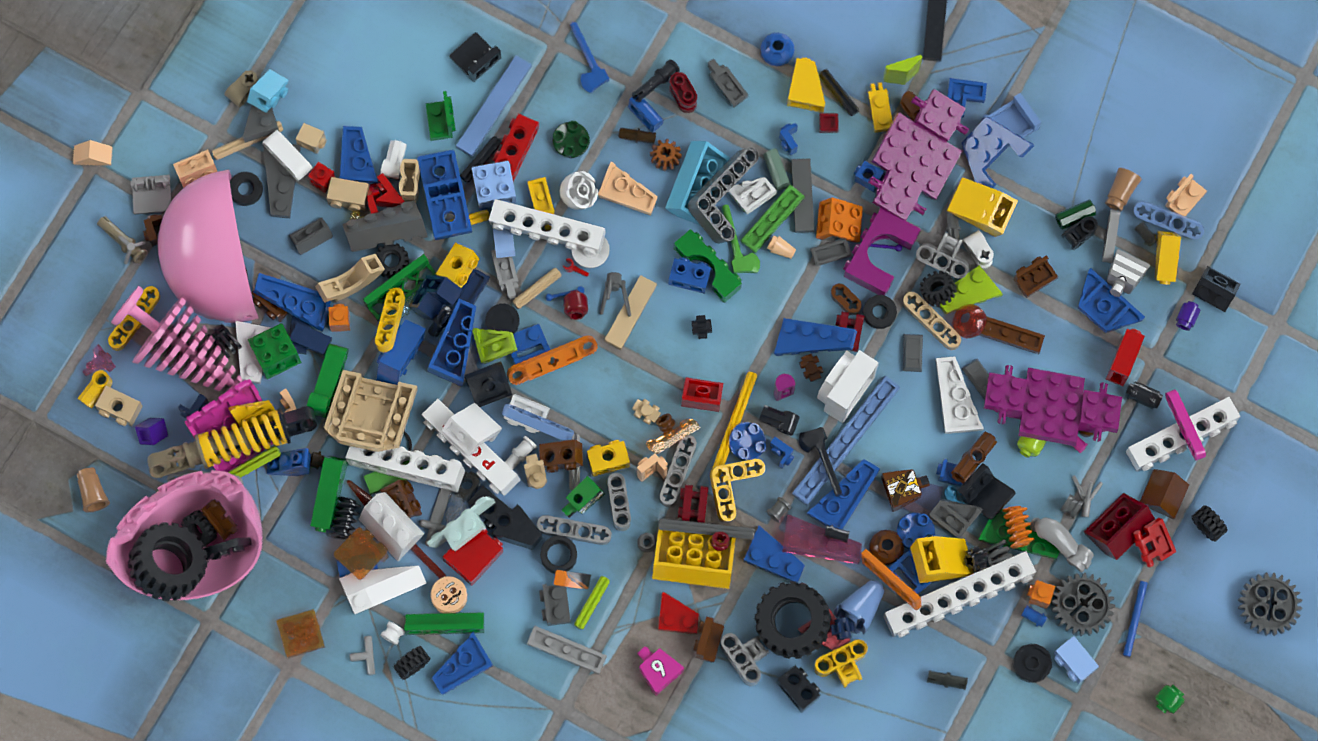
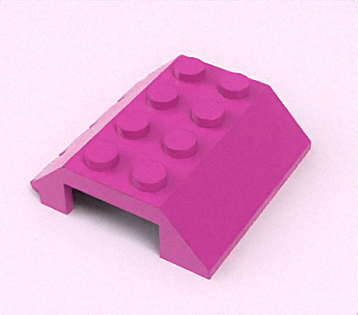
[185,379,273,472]

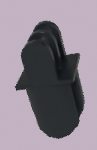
[207,324,242,358]

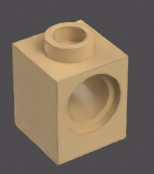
[296,123,327,154]

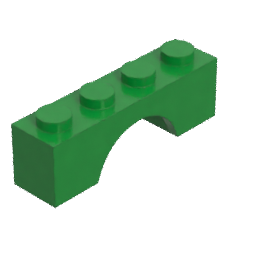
[673,229,742,303]

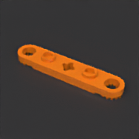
[507,335,598,385]

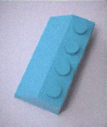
[665,141,730,225]

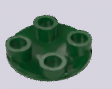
[552,121,590,158]

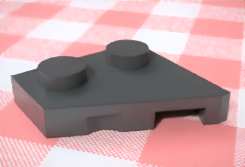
[243,105,280,143]
[929,499,983,538]

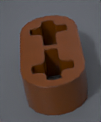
[831,283,862,316]

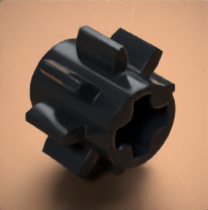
[691,315,712,339]
[964,546,989,572]

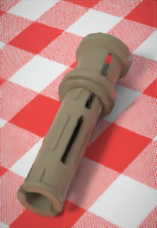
[97,216,147,263]

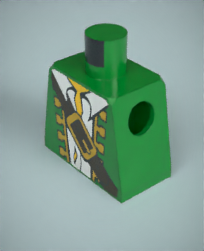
[562,476,605,518]

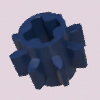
[831,618,855,640]

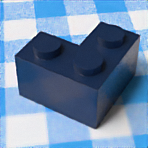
[408,275,462,320]

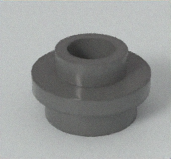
[637,533,657,552]

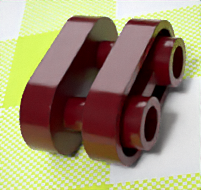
[669,72,698,113]
[835,311,864,352]
[678,484,708,523]

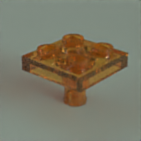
[276,609,325,659]

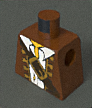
[881,469,930,512]

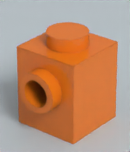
[329,304,350,332]
[1027,580,1055,609]

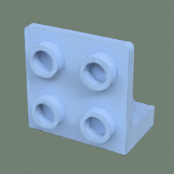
[472,161,516,210]

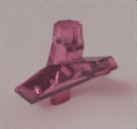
[82,344,116,376]

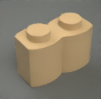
[399,159,420,203]

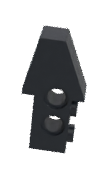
[468,486,542,550]

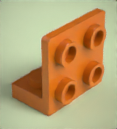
[816,197,863,243]

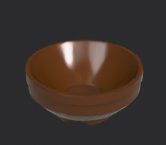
[869,530,904,565]

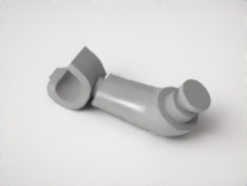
[1030,517,1094,573]

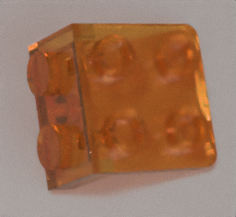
[334,527,389,580]

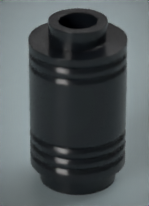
[1126,381,1163,409]

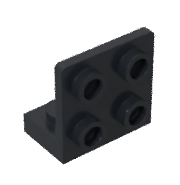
[449,32,501,82]
[957,463,1016,520]

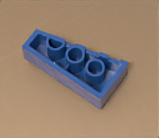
[427,299,476,387]

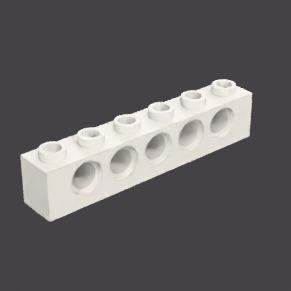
[489,199,606,255]
[1126,397,1241,471]
[345,446,465,492]

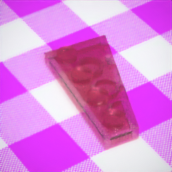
[782,514,862,564]

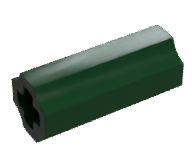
[1055,199,1096,230]

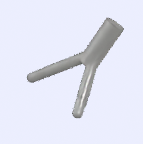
[119,236,146,264]
[1072,476,1103,518]

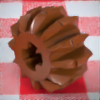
[650,139,682,172]

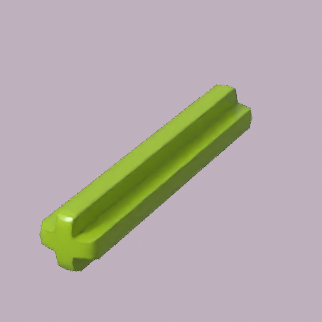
[228,446,281,478]
[574,576,610,630]

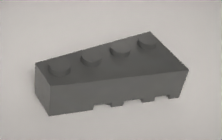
[342,200,428,252]

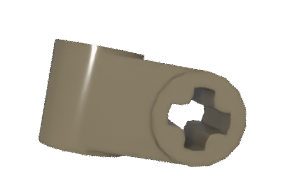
[225,70,258,107]

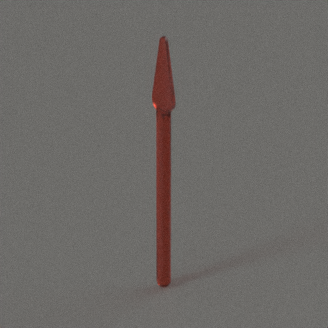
[347,480,447,579]

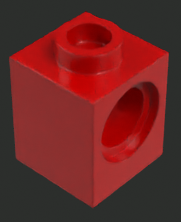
[308,161,336,193]

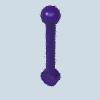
[869,243,902,252]

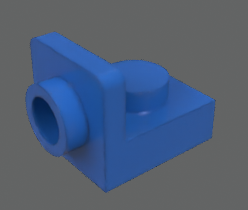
[770,437,794,468]
[936,459,962,486]

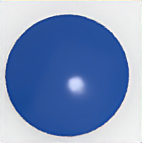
[729,422,766,461]
[897,512,935,550]

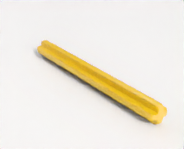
[712,371,757,478]

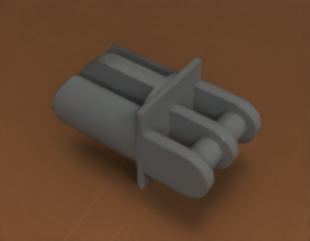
[982,539,1013,570]

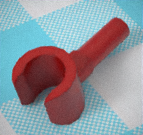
[563,258,589,277]

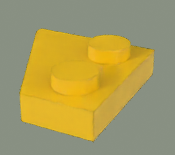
[228,400,275,427]

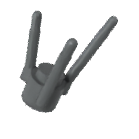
[600,272,631,317]

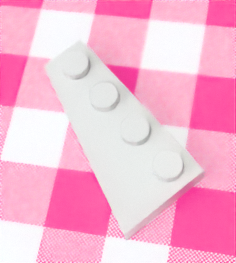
[936,357,984,434]

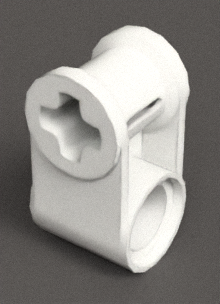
[962,230,994,269]

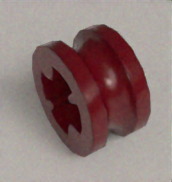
[711,532,729,551]

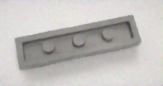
[527,626,607,675]

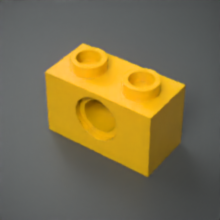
[436,243,479,288]
[587,440,630,477]

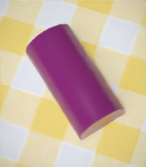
[774,374,796,401]

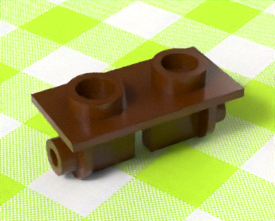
[201,499,238,540]

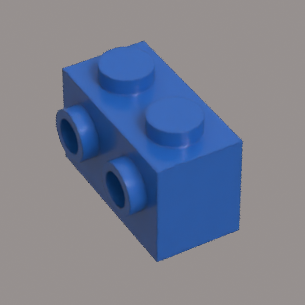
[668,257,711,294]

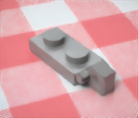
[491,250,519,301]

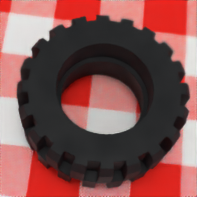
[128,522,208,601]
[754,581,831,659]

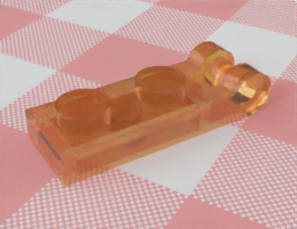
[646,418,700,454]

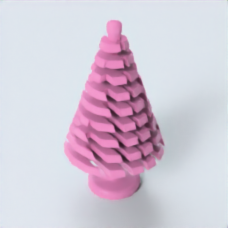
[111,286,243,392]

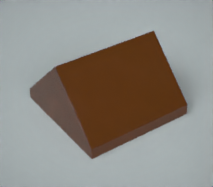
[1140,469,1189,520]

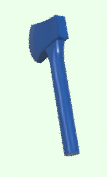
[570,22,610,93]

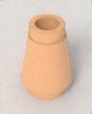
[767,235,796,259]

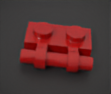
[1133,518,1176,567]

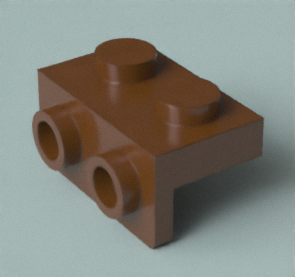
[1014,255,1058,298]
[693,616,724,663]

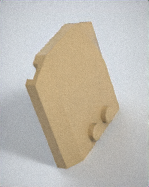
[324,370,418,452]

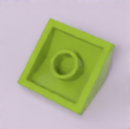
[883,55,922,85]

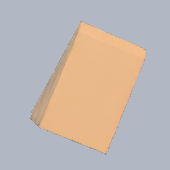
[73,140,112,166]

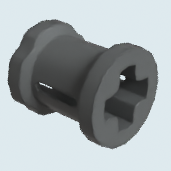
[766,497,792,523]

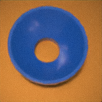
[760,33,794,66]

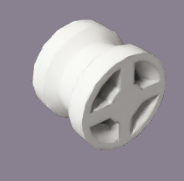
[381,622,405,645]

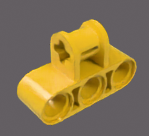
[814,639,868,688]

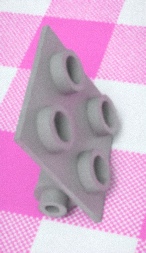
[131,175,171,214]

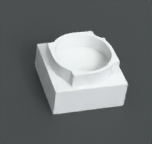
[817,350,879,424]

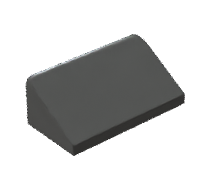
[289,217,333,255]

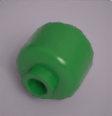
[1155,684,1185,714]

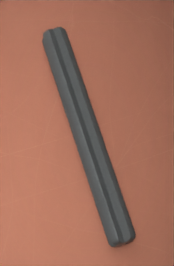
[658,518,755,539]

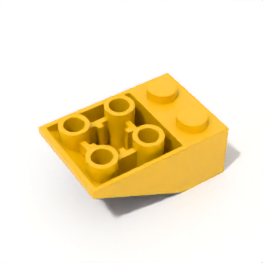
[947,177,1018,237]
[910,536,974,583]

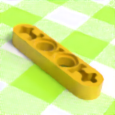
[108,286,160,351]
[375,287,405,352]

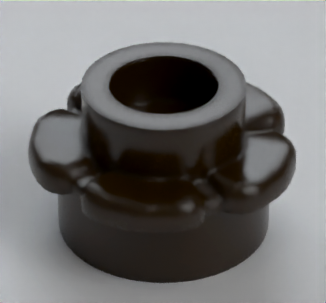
[310,451,324,470]

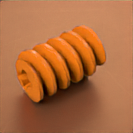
[1003,506,1034,548]

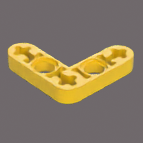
[710,459,765,522]

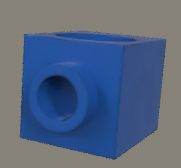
[854,161,884,192]

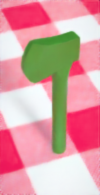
[722,205,760,274]

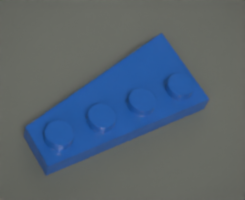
[253,273,331,332]
[774,318,857,356]
[807,459,880,530]

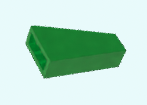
[310,456,348,533]

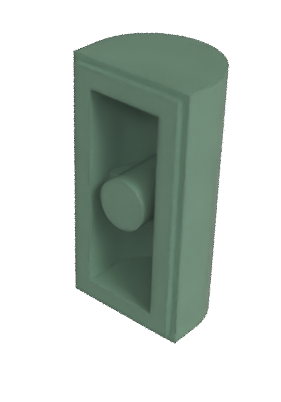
[763,148,790,190]

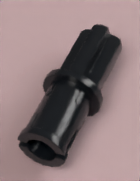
[428,305,453,337]

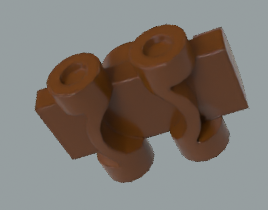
[799,353,824,382]

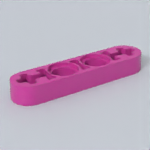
[1165,389,1206,461]

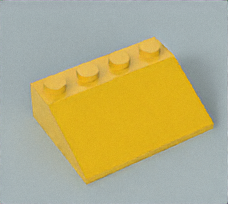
[652,529,736,589]

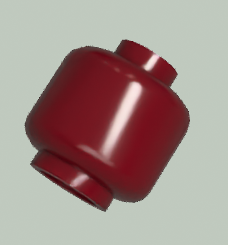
[563,290,589,320]

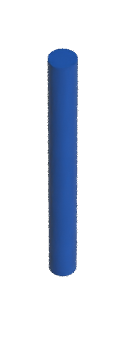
[1123,581,1148,657]

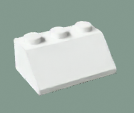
[359,492,424,561]

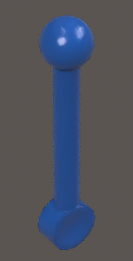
[546,286,584,301]

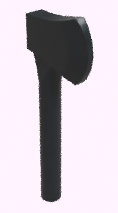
[799,427,843,497]

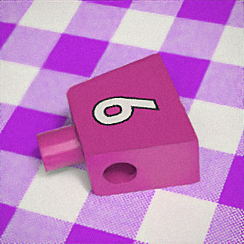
[637,646,684,696]

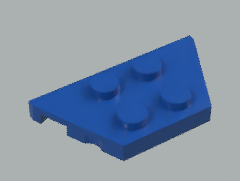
[1077,268,1145,333]

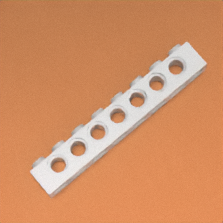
[883,551,1036,638]

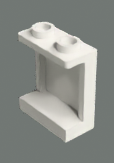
[442,403,502,456]

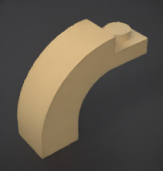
[315,254,385,302]

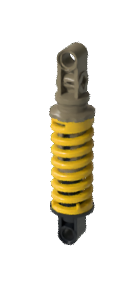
[147,406,317,478]

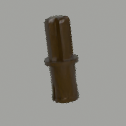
[618,127,656,144]

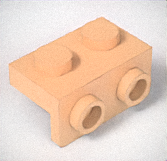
[637,453,668,482]

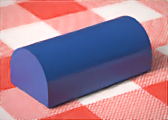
[628,95,664,132]

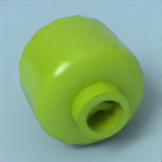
[1017,436,1046,458]

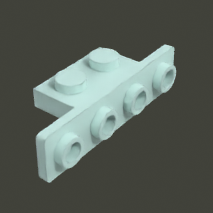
[427,497,495,551]

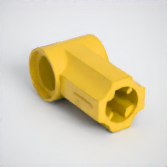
[78,370,112,409]

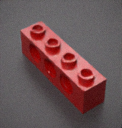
[493,113,539,182]

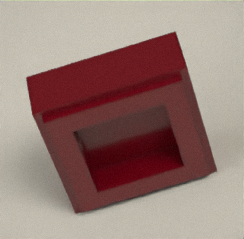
[819,113,839,133]

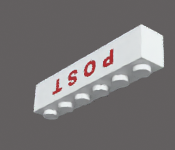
[422,399,520,496]

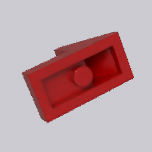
[375,173,405,208]

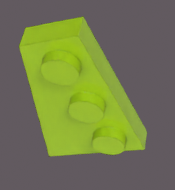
[940,265,1003,314]

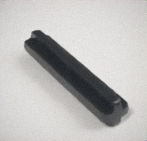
[819,69,859,116]
[460,136,502,182]

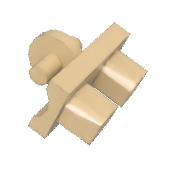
[524,454,547,489]

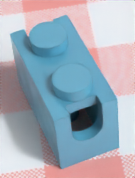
[247,69,289,112]

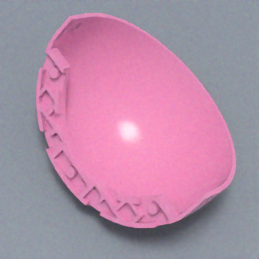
[158,170,258,323]
[106,470,262,600]

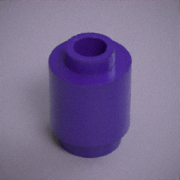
[1176,301,1201,331]

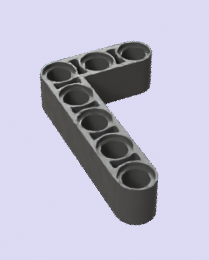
[688,147,759,244]

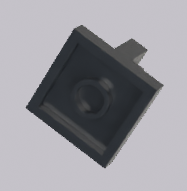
[1192,266,1241,312]
[464,361,513,407]

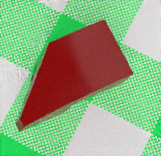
[367,183,381,213]

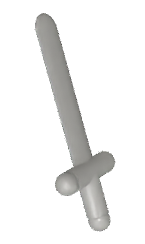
[419,488,452,547]

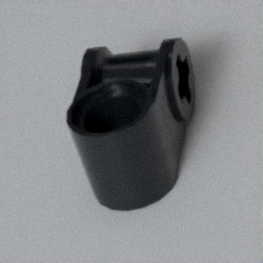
[1061,216,1098,251]

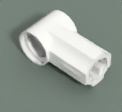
[381,140,407,180]

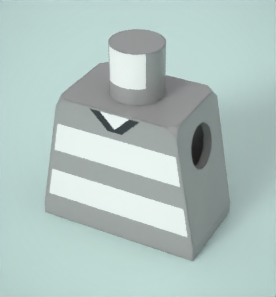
[1106,249,1150,297]

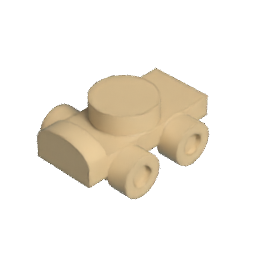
[632,399,661,425]

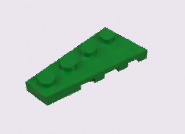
[978,509,1060,560]

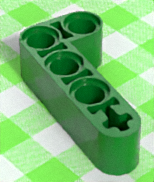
[307,344,349,418]

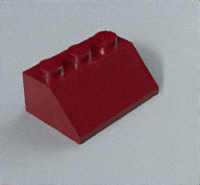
[1084,493,1155,561]

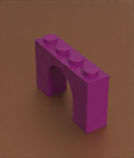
[843,208,921,296]

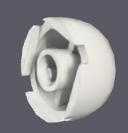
[560,171,598,210]

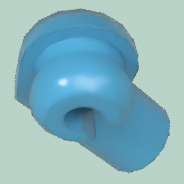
[944,485,965,504]

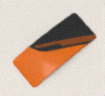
[554,570,591,589]

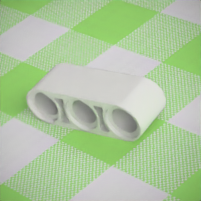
[262,130,313,181]

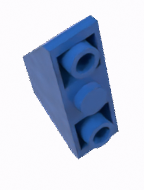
[267,448,311,476]

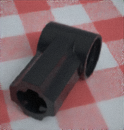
[759,405,800,436]

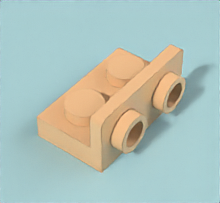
[173,150,218,188]
[1165,174,1207,216]

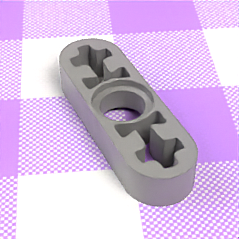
[1102,209,1120,263]

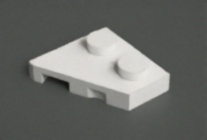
[727,177,777,215]

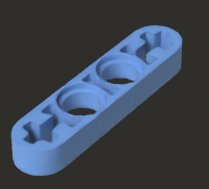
[1134,200,1204,240]
[502,404,574,441]

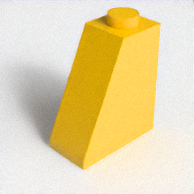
[787,57,825,113]
[1155,231,1181,285]

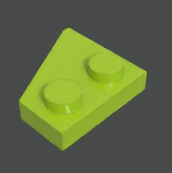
[472,328,518,364]

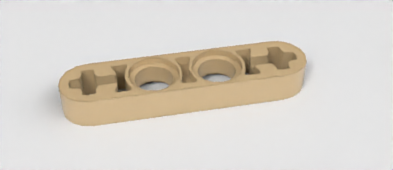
[903,292,961,350]

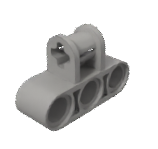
[916,232,969,279]
[721,633,769,686]

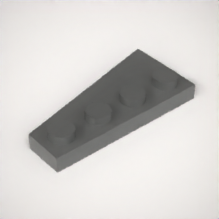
[263,144,301,219]

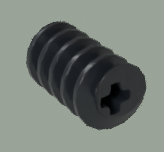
[329,497,361,540]

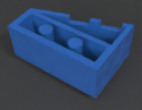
[376,319,426,385]

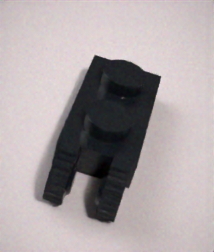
[203,538,252,560]

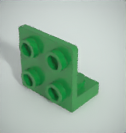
[426,91,456,141]
[248,323,302,380]

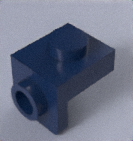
[178,394,209,419]

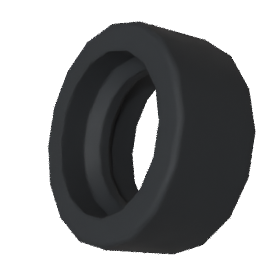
[540,535,577,574]

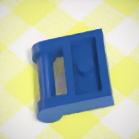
[510,324,551,365]
[888,550,934,594]

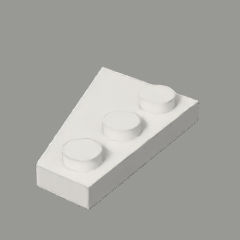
[235,321,270,384]

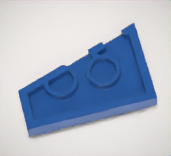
[340,126,378,183]
[744,526,805,583]
[432,632,493,695]

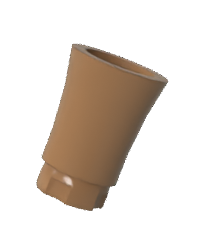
[1105,168,1142,212]
[76,467,110,512]

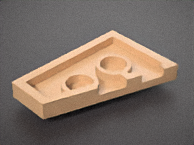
[598,161,658,216]

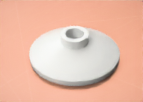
[572,234,610,268]

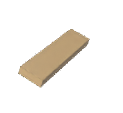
[604,275,657,350]

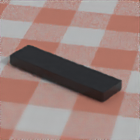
[923,0,947,62]

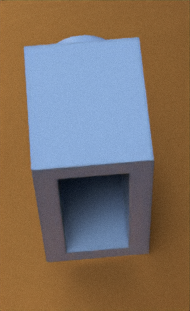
[1054,636,1099,684]

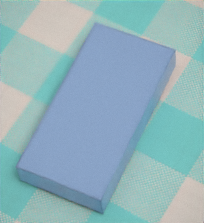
[493,229,515,258]

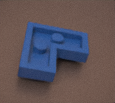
[947,78,987,118]

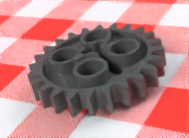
[1238,572,1302,636]
[1051,573,1115,636]

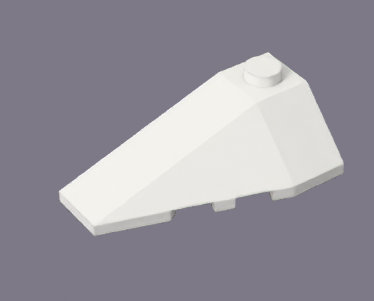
[340,566,427,614]

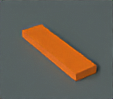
[861,549,922,610]

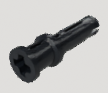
[632,59,680,102]

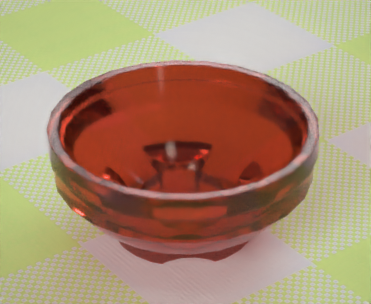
[952,304,987,339]

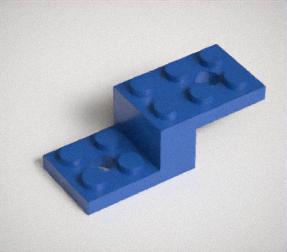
[417,150,472,240]

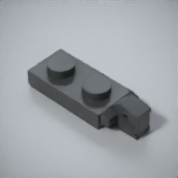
[707,59,749,108]

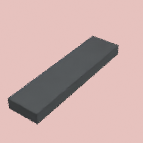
[791,158,814,233]

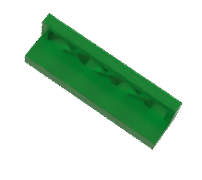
[363,254,437,321]
[405,613,484,635]

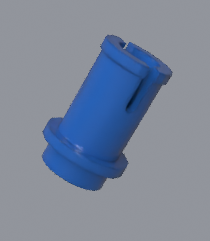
[1021,605,1047,627]

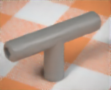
[350,636,375,675]

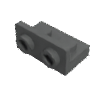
[539,584,571,626]

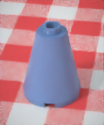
[834,580,884,634]

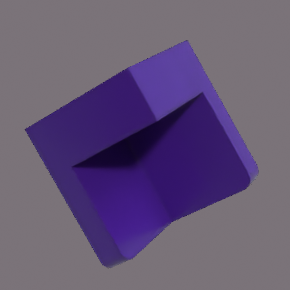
[135,418,168,445]

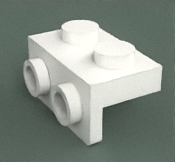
[503,394,550,433]

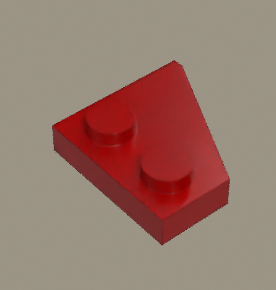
[658,592,699,635]

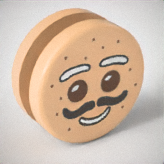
[431,576,468,613]

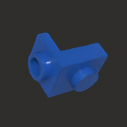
[779,123,798,156]

